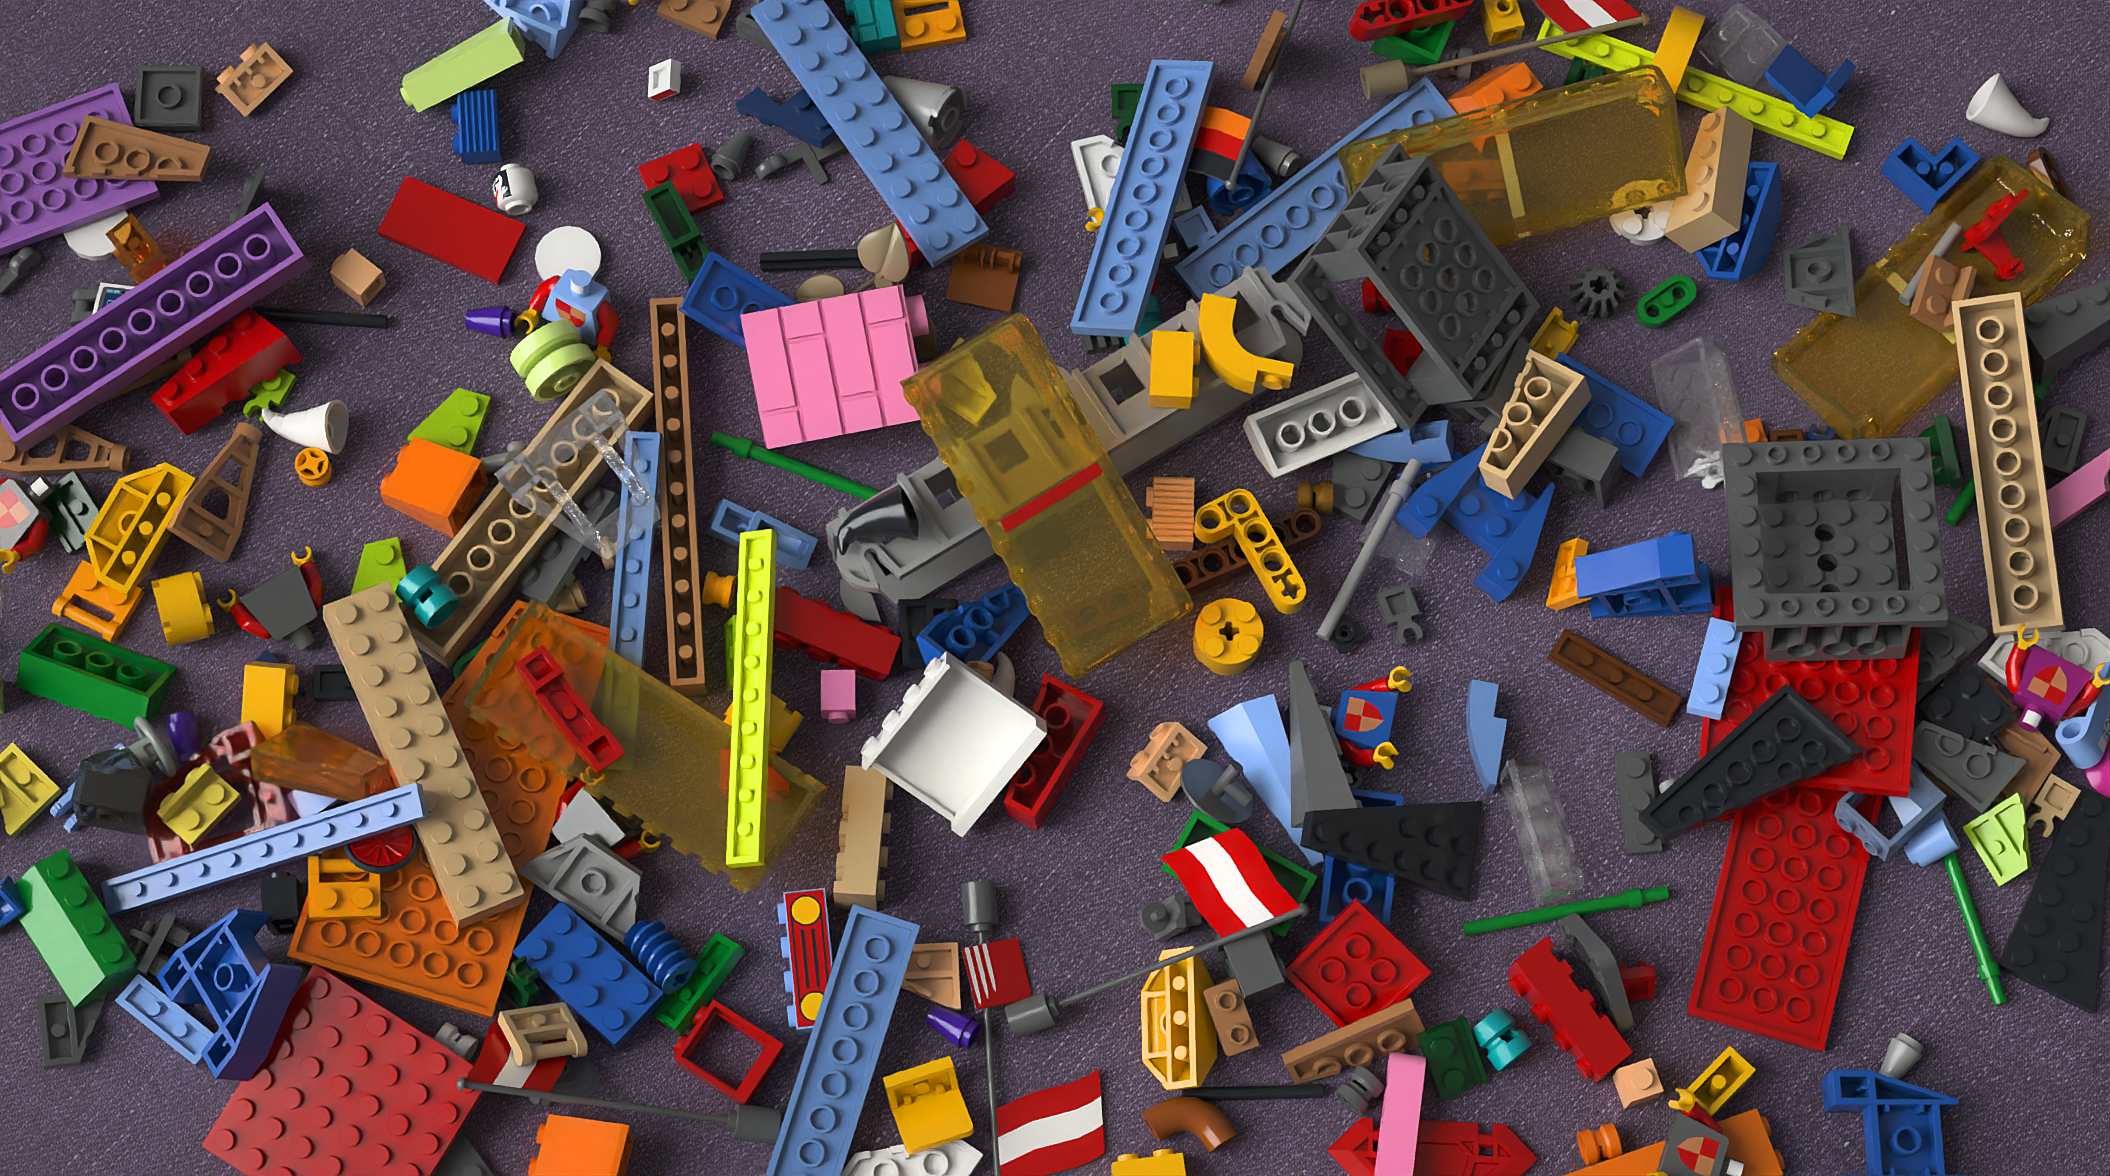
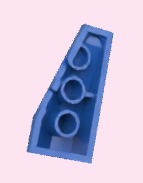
[916,580,1042,667]

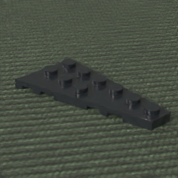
[1638,684,1863,843]
[1998,785,2110,1014]
[1300,801,1483,902]

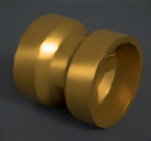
[1297,480,1333,515]

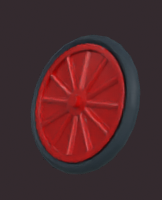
[343,824,419,874]

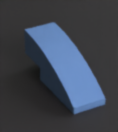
[1345,419,1454,463]
[705,498,818,571]
[1466,679,1507,793]

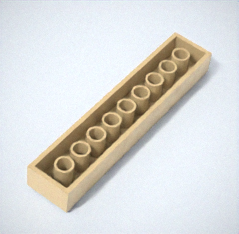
[1951,292,2065,639]
[399,357,655,669]
[323,581,525,930]

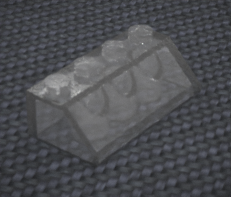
[1648,335,1749,483]
[1499,759,1585,908]

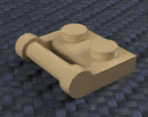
[497,1002,587,1066]

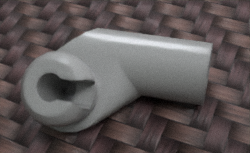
[479,441,525,474]

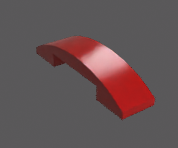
[515,645,626,774]

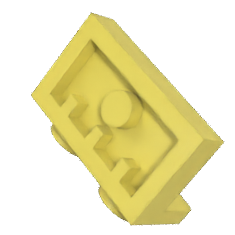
[157,763,242,848]

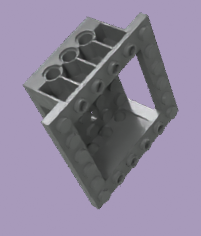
[1286,143,1540,430]
[1721,437,1948,662]

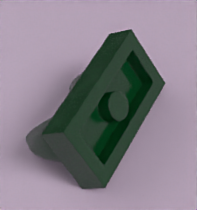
[1917,415,1967,489]

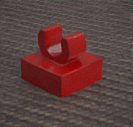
[1619,960,1656,1002]

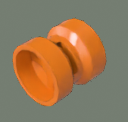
[1577,1123,1622,1166]

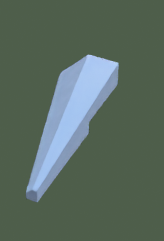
[484,0,585,59]
[1207,694,1324,867]

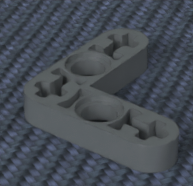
[1558,912,1635,1034]

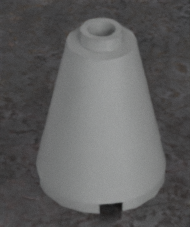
[881,75,967,150]

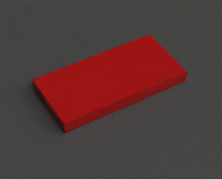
[377,175,527,286]

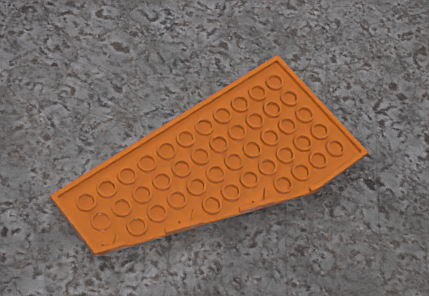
[287,600,610,1020]

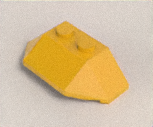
[84,462,196,596]
[1141,946,1217,1091]

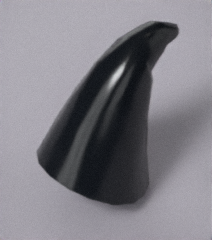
[836,485,919,555]

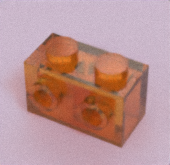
[106,213,173,285]

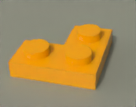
[1546,537,1592,611]

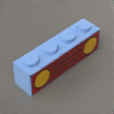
[777,888,833,1037]

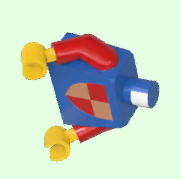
[1318,666,1412,770]

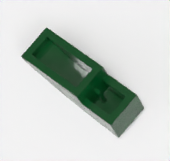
[641,179,710,288]

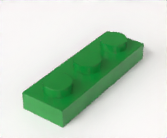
[653,932,745,1036]

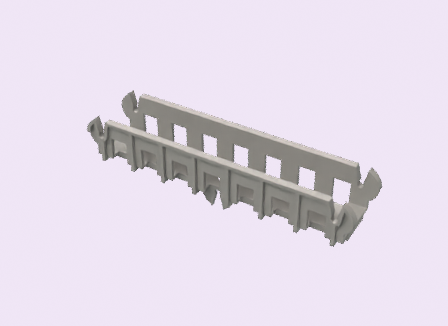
[826,265,1311,625]

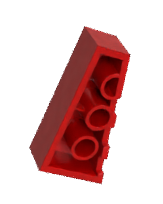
[895,139,1016,270]
[150,307,303,436]
[773,586,902,682]
[1004,672,1107,832]
[1506,935,1633,1084]

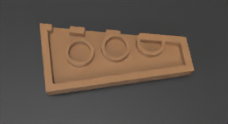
[1240,9,1288,92]
[1281,998,1426,1085]

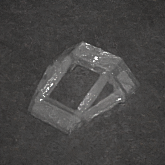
[494,388,662,560]

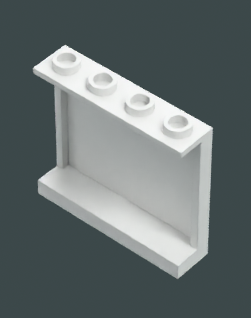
[861,651,1047,837]

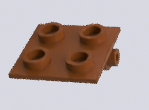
[945,242,1024,313]

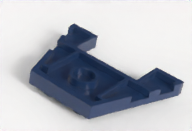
[735,87,839,149]

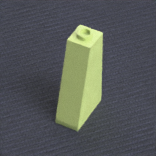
[400,16,525,113]

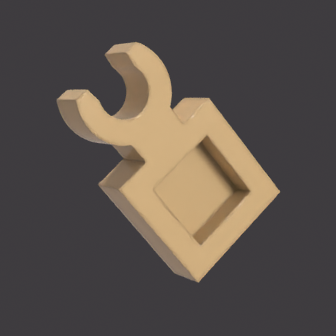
[2026,773,2081,838]

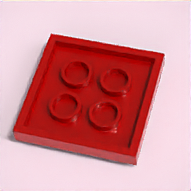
[1285,897,1432,1028]

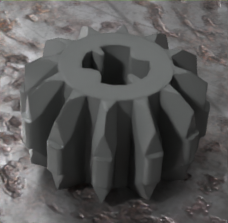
[1569,262,1625,320]

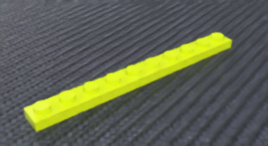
[1536,18,1855,160]
[726,529,777,868]

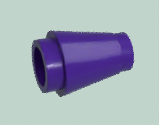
[465,305,517,339]
[165,710,201,764]
[926,1006,981,1049]

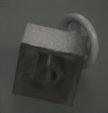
[71,716,176,836]

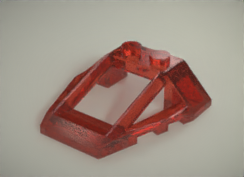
[138,720,293,864]

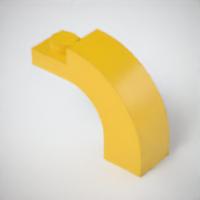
[1636,5,1706,115]
[1197,293,1294,394]

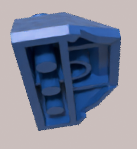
[1694,161,1782,282]

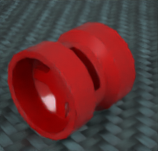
[1362,279,1394,313]

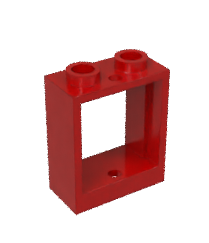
[673,999,785,1105]

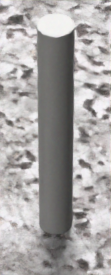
[1898,223,1963,305]

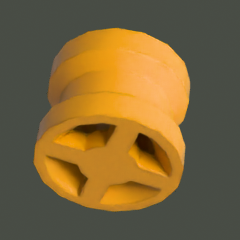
[295,447,333,488]
[702,571,736,609]

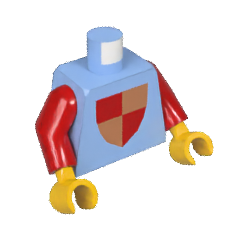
[514,269,619,364]

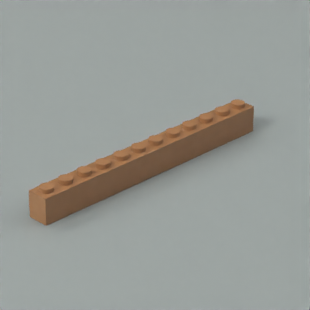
[650,297,707,697]

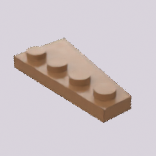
[62,115,213,182]

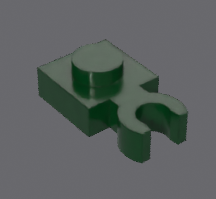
[1111,83,1144,142]
[503,955,540,1009]

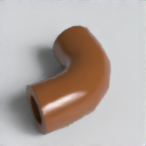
[1141,1096,1239,1154]

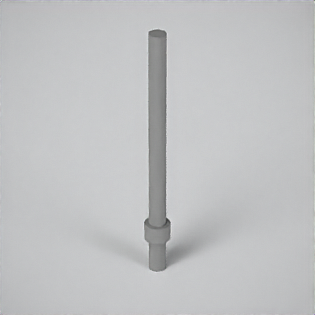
[1316,458,1422,641]

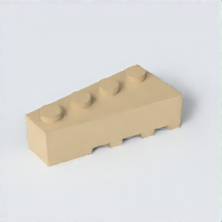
[1663,105,1754,254]
[1478,349,1592,500]
[833,765,894,911]

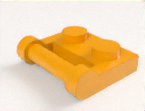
[892,0,966,53]
[52,560,144,643]
[308,856,381,921]

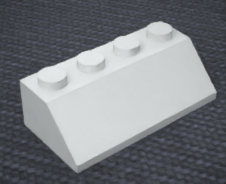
[1243,372,1397,479]

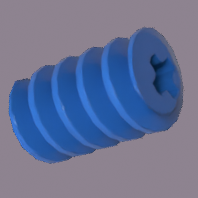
[623,920,697,994]

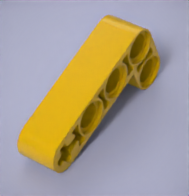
[1194,489,1306,614]

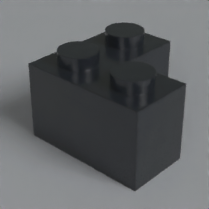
[260,872,308,936]

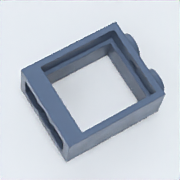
[1834,764,1947,862]

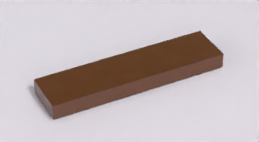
[1547,628,1684,728]

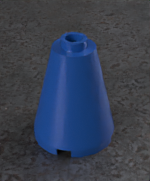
[1206,147,1272,215]

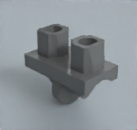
[1139,893,1202,942]
[127,912,192,978]

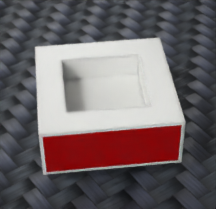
[648,59,681,101]

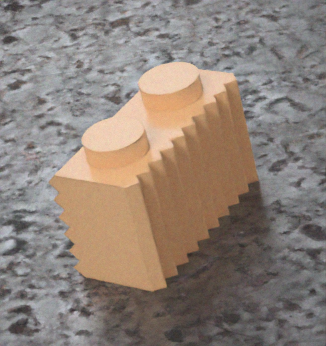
[1145,477,1195,551]

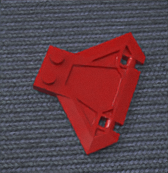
[1326,1118,1538,1176]

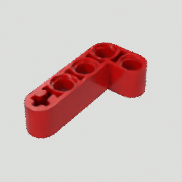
[1348,0,1474,42]

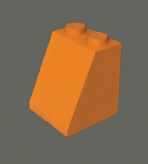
[1445,62,1543,153]
[380,436,489,539]
[528,1114,634,1176]

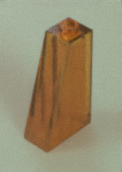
[250,721,392,802]

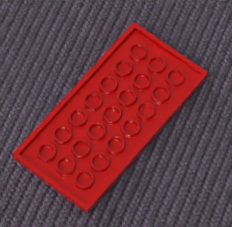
[1686,786,1883,1053]

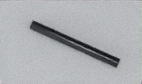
[252,306,388,329]
[1182,1084,1323,1101]

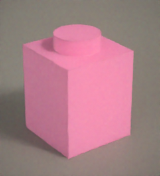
[821,670,856,724]

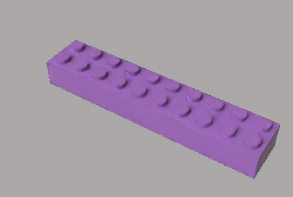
[0,202,311,452]

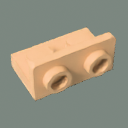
[214,42,293,117]
[1126,722,1208,802]

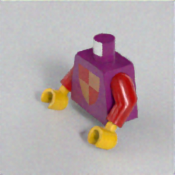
[2005,623,2110,732]

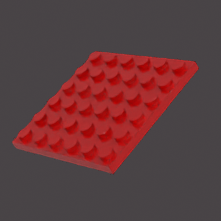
[1699,585,1921,798]
[201,963,485,1176]

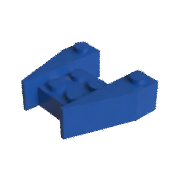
[1393,441,1555,603]
[1574,531,1715,619]
[157,908,303,1081]
[1822,1070,1965,1176]

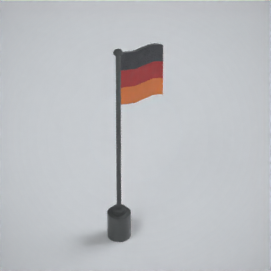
[1187,0,1304,191]

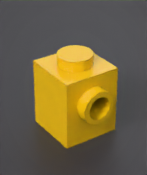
[1479,0,1525,46]

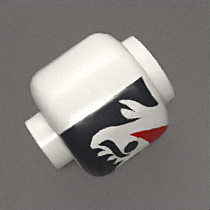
[492,164,538,216]

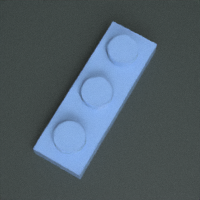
[1686,617,1743,720]
[115,974,214,1068]

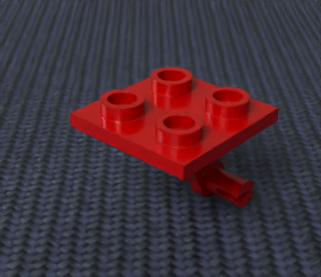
[1958,188,2030,282]

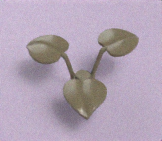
[797,222,939,358]

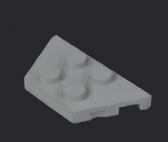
[517,832,643,944]

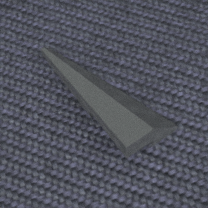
[1289,660,1363,828]

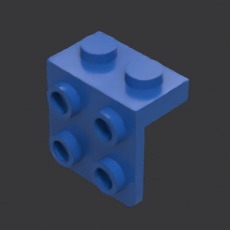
[1764,45,1856,119]

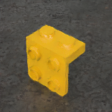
[883,1056,974,1154]

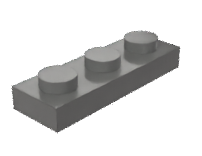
[1613,751,1663,857]

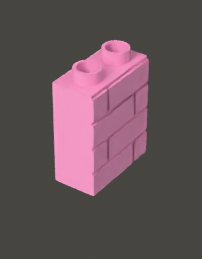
[740,284,942,449]

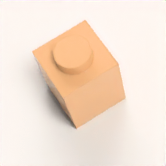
[330,248,387,308]
[1612,1058,1664,1110]

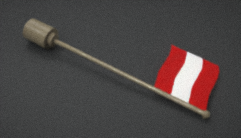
[1360,0,1649,100]

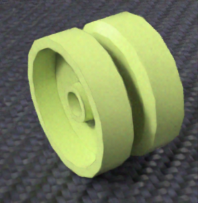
[510,319,597,402]

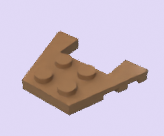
[1923,677,2061,812]

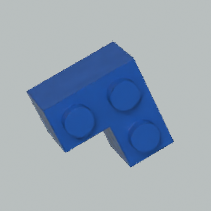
[1880,136,1981,216]

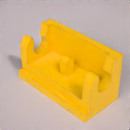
[1529,307,1579,361]

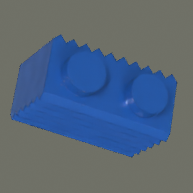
[451,89,503,164]

